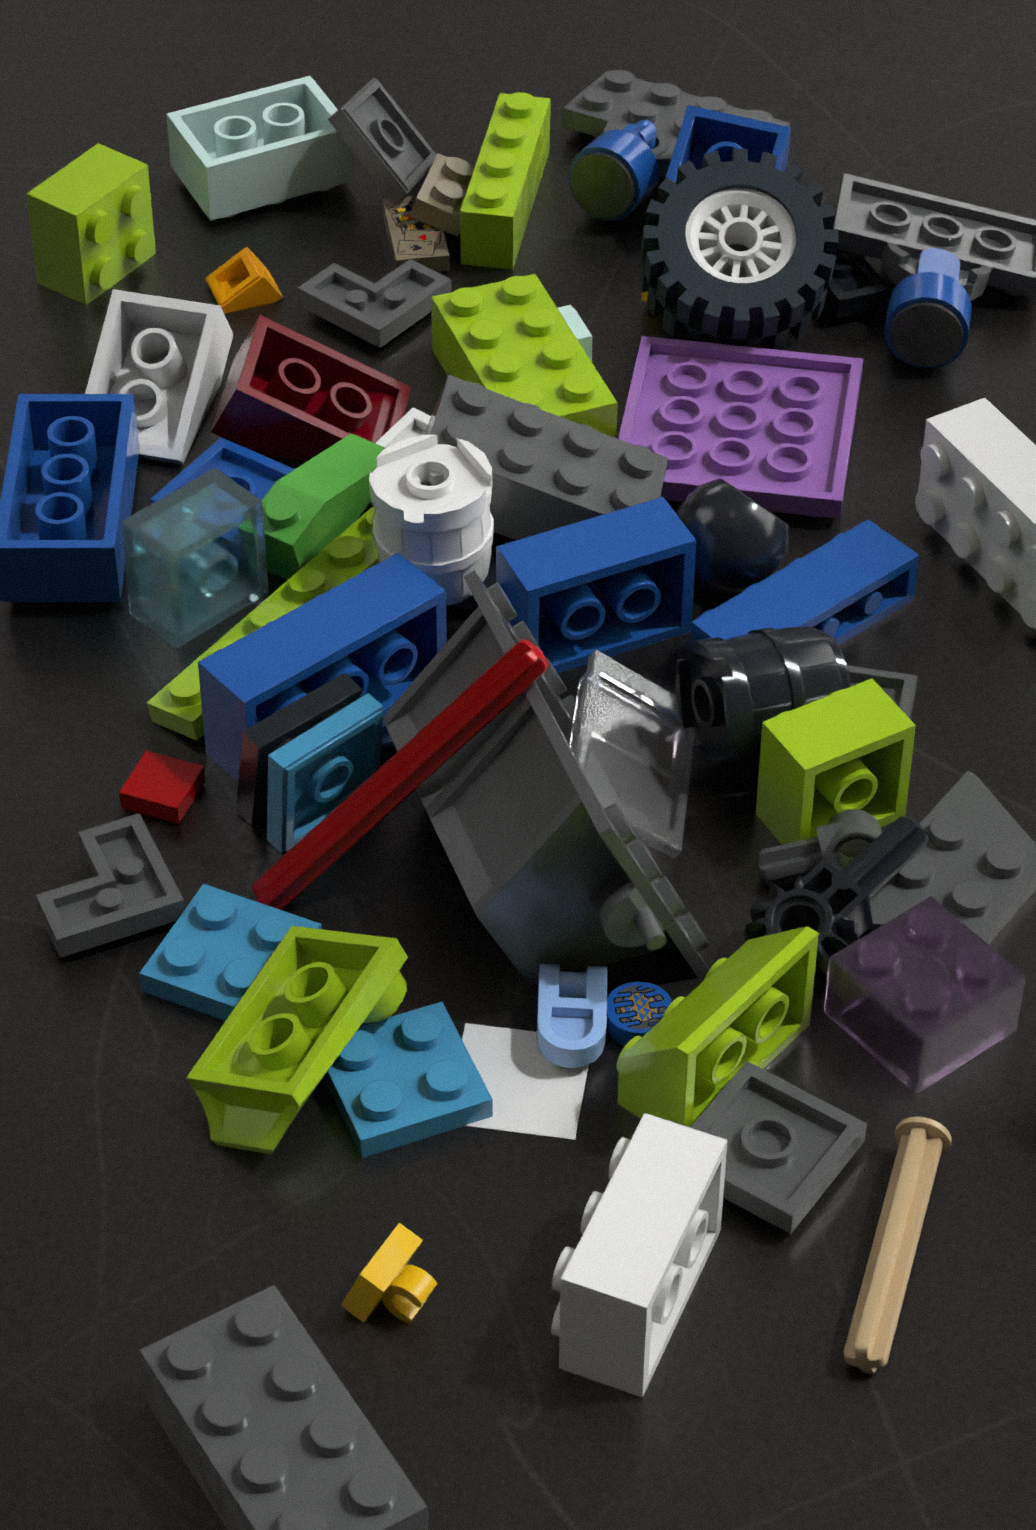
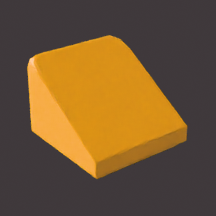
[205,247,283,314]

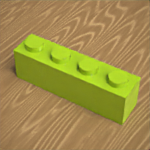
[460,92,550,270]

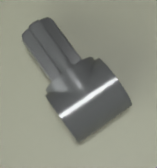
[758,809,882,887]

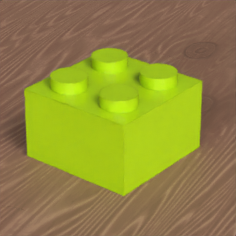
[26,143,156,306]
[756,678,916,845]

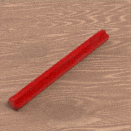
[252,639,549,910]

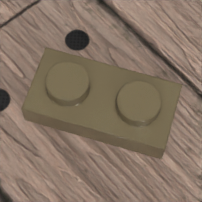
[409,153,474,237]

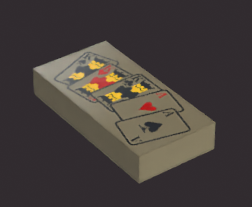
[382,196,450,272]

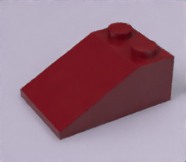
[210,315,412,461]

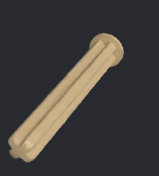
[844,1117,952,1374]

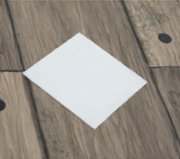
[462,1023,589,1140]

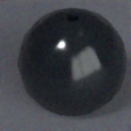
[676,478,789,595]

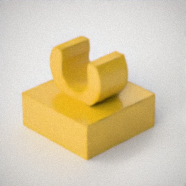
[340,1223,438,1324]

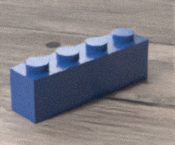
[690,519,919,646]

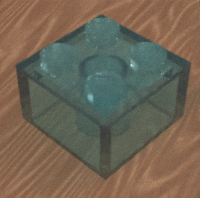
[121,468,269,649]

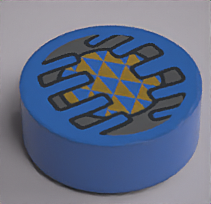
[606,982,672,1046]

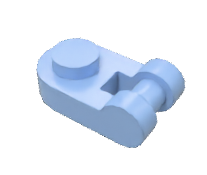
[536,963,607,1068]

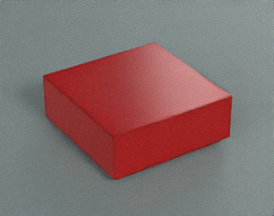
[119,750,205,824]

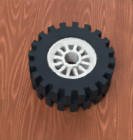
[640,149,839,350]

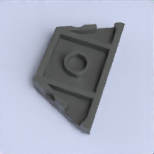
[867,771,1036,955]

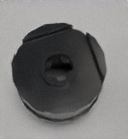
[675,626,851,766]

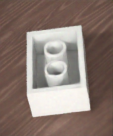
[551,1113,727,1397]

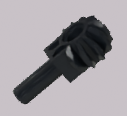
[744,816,929,987]

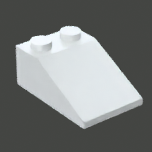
[85,289,233,465]

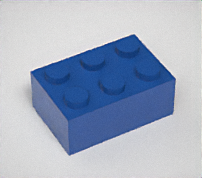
[496,497,696,673]

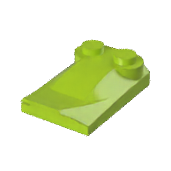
[186,926,408,1155]

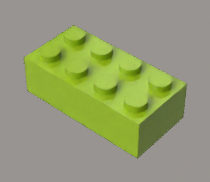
[431,274,618,438]

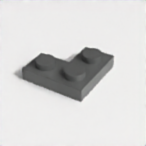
[298,259,452,348]
[36,813,185,958]

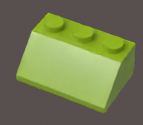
[616,926,819,1128]

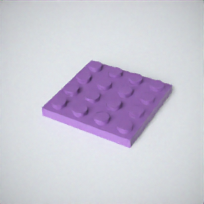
[618,336,863,519]

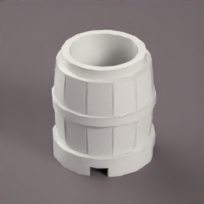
[369,435,494,606]

